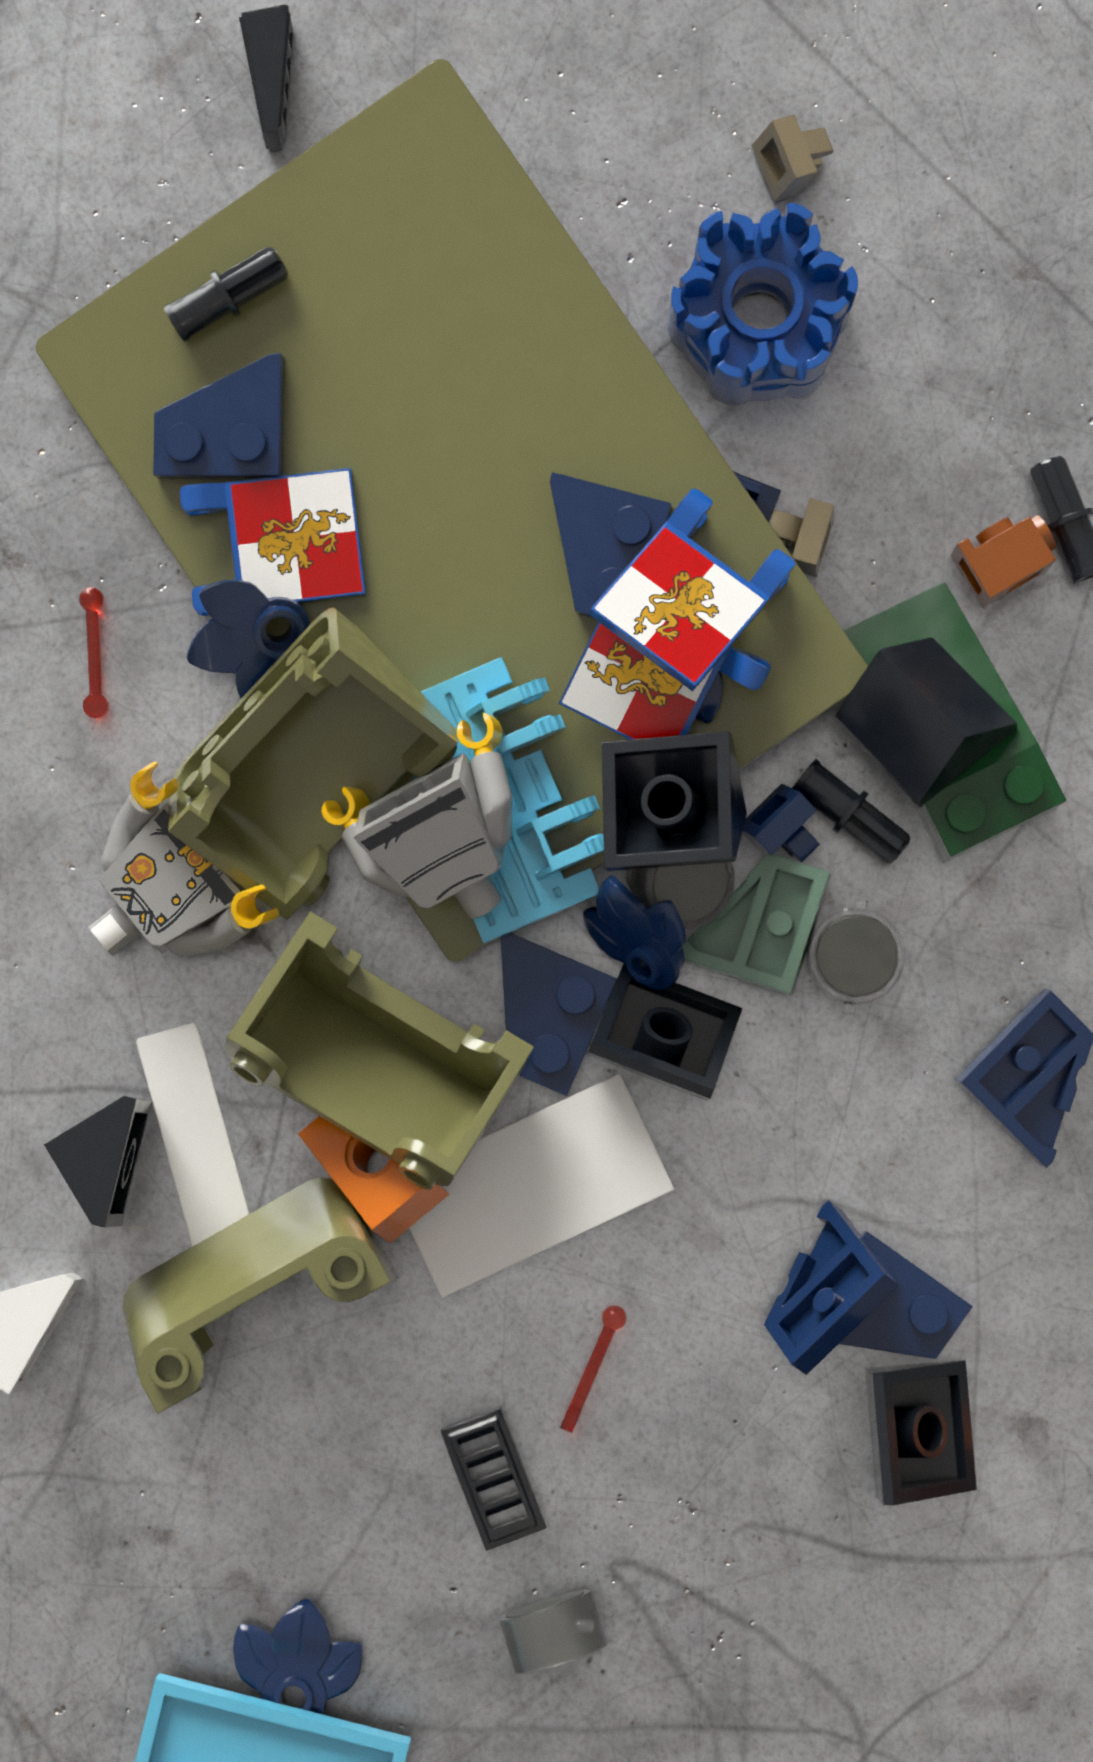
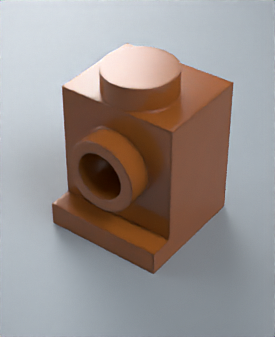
[951,515,1057,608]

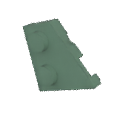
[682,854,831,996]

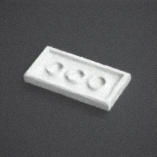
[409,1074,675,1299]

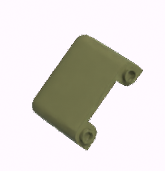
[168,607,458,920]
[225,911,534,1190]
[123,1178,399,1414]

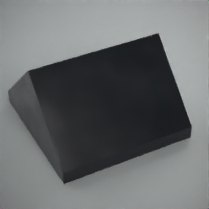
[835,637,1018,808]
[602,731,747,871]
[588,963,742,1101]
[44,1096,152,1228]
[865,1360,977,1505]

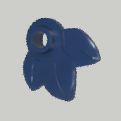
[186,580,310,698]
[583,875,686,990]
[233,1598,362,1714]

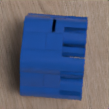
[668,203,858,406]

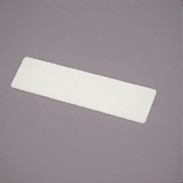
[136,1023,249,1247]

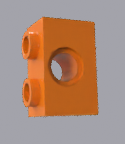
[298,1116,450,1244]

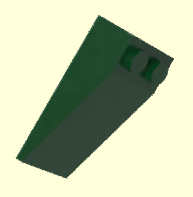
[843,582,1067,864]

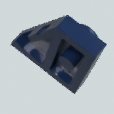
[153,353,285,479]
[550,472,672,618]
[501,933,617,1096]
[839,1231,973,1359]

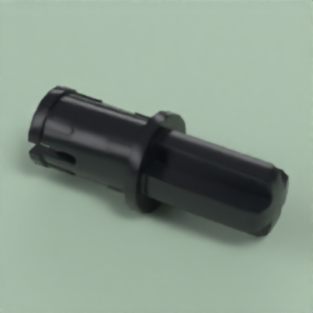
[164,247,288,342]
[1030,456,1093,584]
[792,759,911,864]

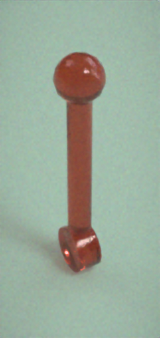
[79,587,109,719]
[560,1305,627,1433]

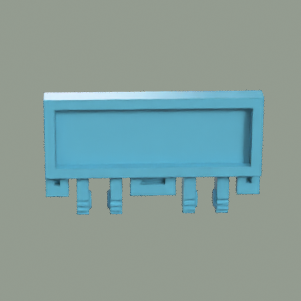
[413,657,604,944]
[135,1673,411,1762]

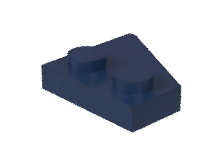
[955,988,1093,1168]
[764,1200,899,1375]

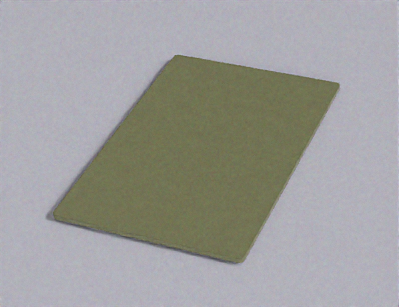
[36,59,868,962]

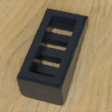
[239,5,294,152]
[440,1406,547,1551]

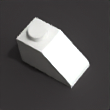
[0,1273,83,1394]

